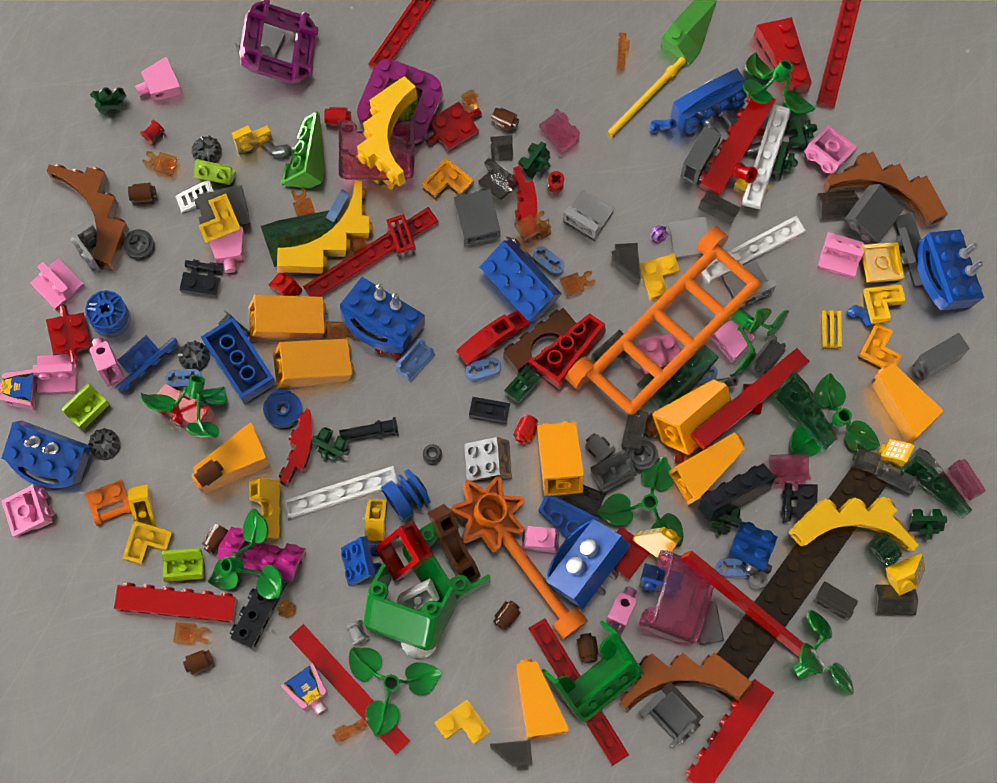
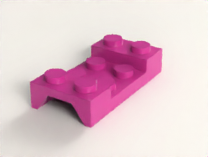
[217,527,306,582]

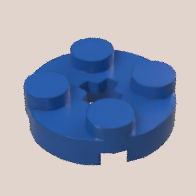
[263,389,302,428]

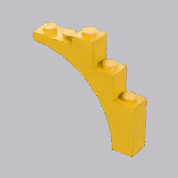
[357,76,418,186]
[277,180,373,274]
[788,496,919,552]

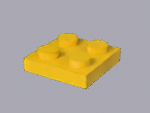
[861,242,904,283]

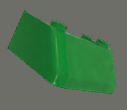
[403,522,491,603]
[364,563,458,651]
[541,620,641,721]

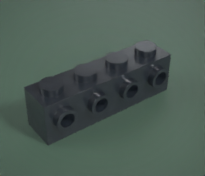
[698,463,776,523]
[230,575,289,651]

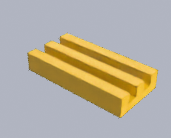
[821,310,842,349]

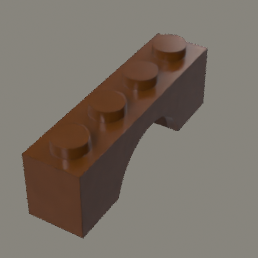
[503,307,576,375]
[427,504,481,582]

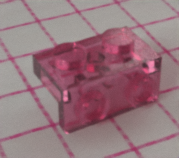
[539,108,580,155]
[769,453,811,484]
[948,459,986,501]

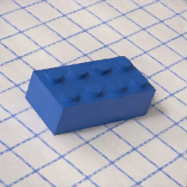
[480,240,562,322]
[201,317,276,404]

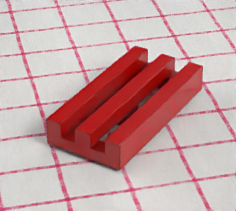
[386,214,416,255]

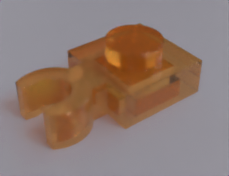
[617,33,630,68]
[142,151,178,176]
[292,187,316,222]
[514,211,550,241]
[560,271,595,297]
[326,321,359,340]
[173,622,210,645]
[332,718,367,744]

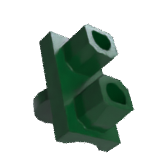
[90,88,126,113]
[786,113,818,150]
[518,141,551,179]
[772,141,798,180]
[504,365,541,404]
[311,427,349,462]
[704,508,742,536]
[908,509,947,540]

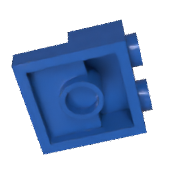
[728,521,778,571]

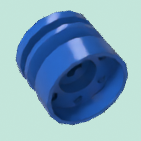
[85,290,131,338]
[381,469,431,521]

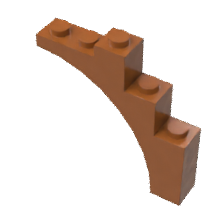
[824,152,948,227]
[47,164,129,269]
[619,652,753,713]

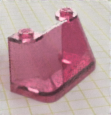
[338,121,415,180]
[639,550,714,644]

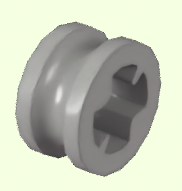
[749,571,768,590]

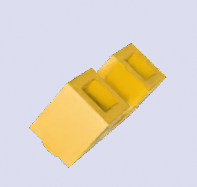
[249,478,281,541]

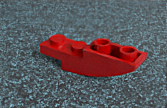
[511,166,537,243]
[456,310,530,366]
[279,408,314,487]

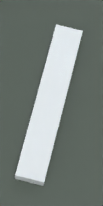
[742,104,791,209]
[702,215,806,284]
[282,466,399,520]

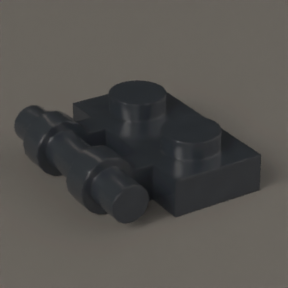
[179,259,223,298]
[781,483,818,522]

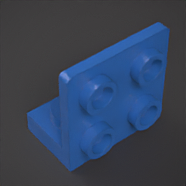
[639,563,683,599]

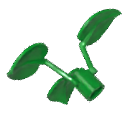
[743,52,816,114]
[729,308,789,377]
[790,373,880,457]
[141,375,226,438]
[598,456,684,547]
[208,509,283,599]
[794,609,854,694]
[349,647,442,737]

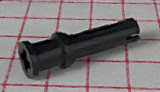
[339,417,399,440]

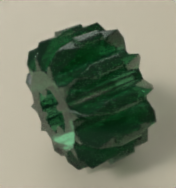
[869,532,902,566]

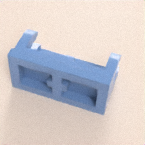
[395,337,436,382]

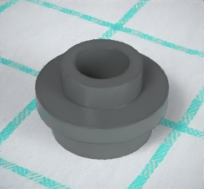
[423,444,442,464]

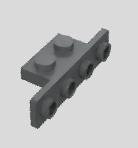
[896,212,923,287]

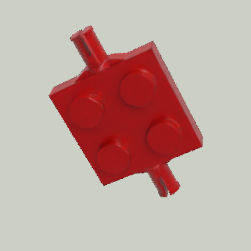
[425,101,482,151]
[46,305,91,365]

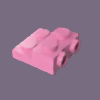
[804,125,858,174]
[637,334,686,380]
[2,485,54,537]

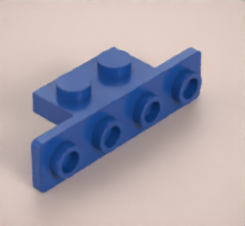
[115,335,178,391]

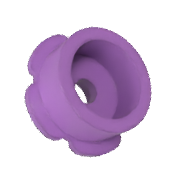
[651,225,668,243]

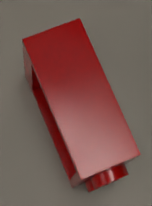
[375,521,433,581]

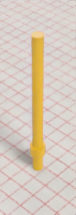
[608,57,687,137]

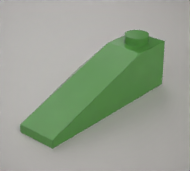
[661,0,717,65]
[281,111,325,189]

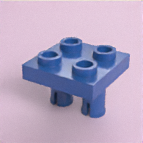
[341,536,382,586]

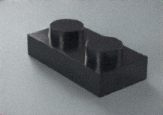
[469,396,510,423]

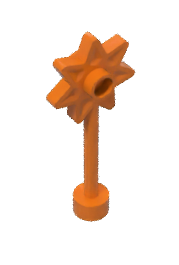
[450,476,588,640]

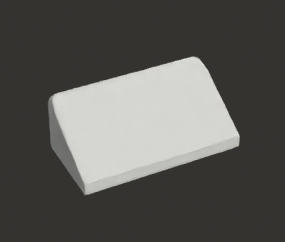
[397,578,440,611]

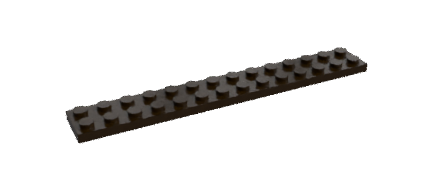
[710,461,888,703]

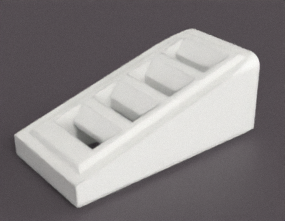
[175,180,213,213]

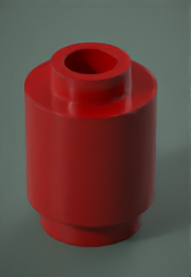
[324,107,351,126]
[513,414,538,444]

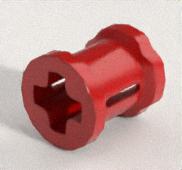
[140,120,165,144]
[732,163,758,183]
[548,171,565,193]

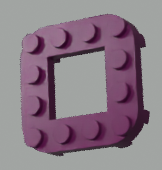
[240,0,318,84]
[357,59,443,146]

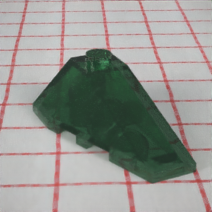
[261,210,338,267]
[637,345,719,410]
[772,371,837,451]
[901,448,972,519]

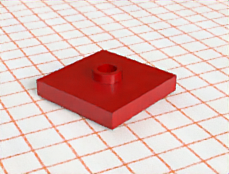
[614,526,650,581]

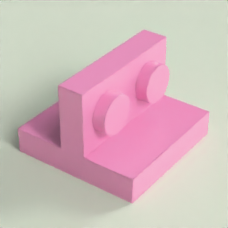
[818,232,864,279]
[30,258,85,311]
[33,355,77,395]

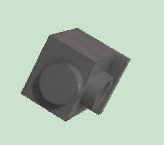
[585,433,616,463]

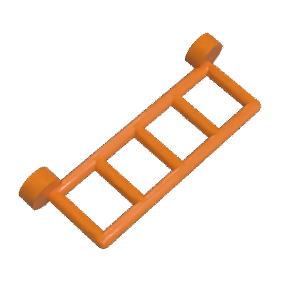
[565,226,761,415]

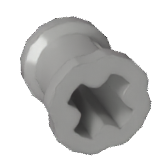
[346,620,370,646]

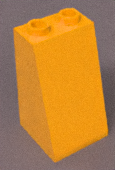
[248,295,327,343]
[273,339,354,390]
[872,362,944,444]
[652,380,732,455]
[537,421,584,496]
[192,423,270,494]
[669,432,745,505]
[516,659,568,741]

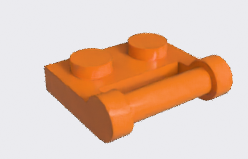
[85,479,131,526]

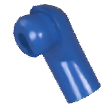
[649,119,676,133]
[848,305,873,327]

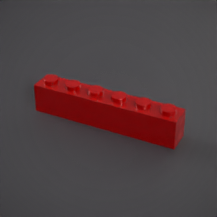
[699,96,776,198]
[114,582,238,624]
[685,679,775,783]

